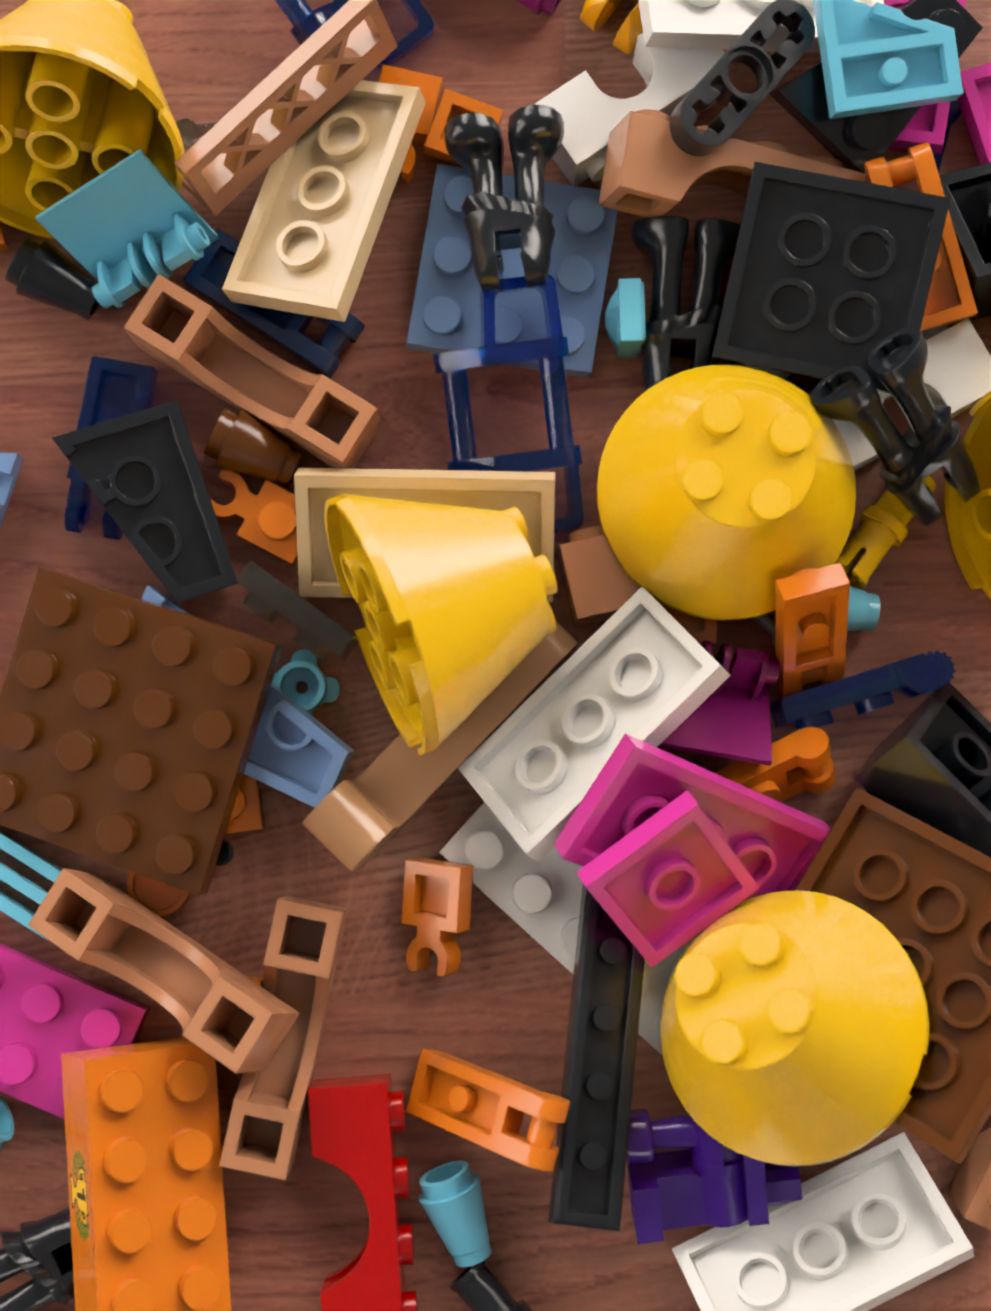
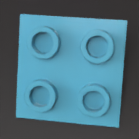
[36,149,219,308]

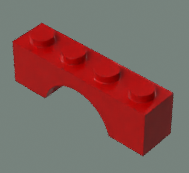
[308,1074,418,1311]

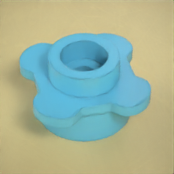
[272,650,340,715]

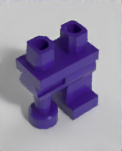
[626,1109,802,1244]

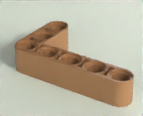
[302,620,579,872]

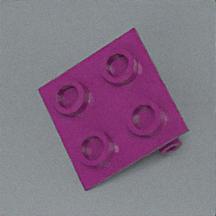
[658,640,780,766]

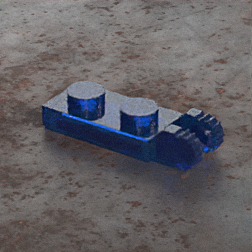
[64,356,158,540]
[770,650,956,731]

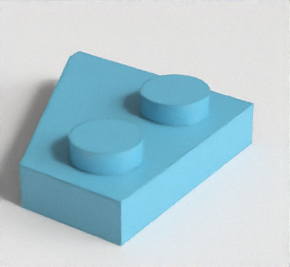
[812,0,963,119]

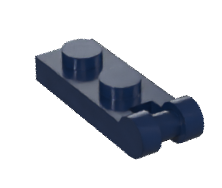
[183,228,365,379]

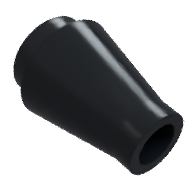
[6,237,100,321]

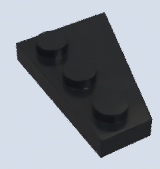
[769,0,983,174]
[52,400,238,603]

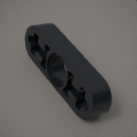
[670,0,815,156]

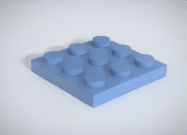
[406,164,618,379]

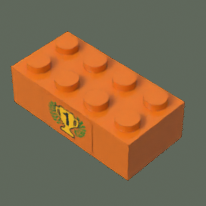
[61,1037,232,1311]

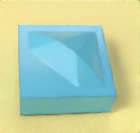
[605,278,646,358]

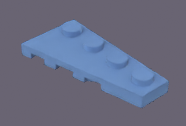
[141,585,355,808]

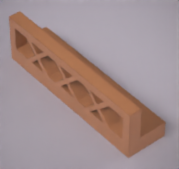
[174,0,398,217]

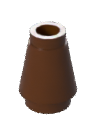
[204,408,303,486]

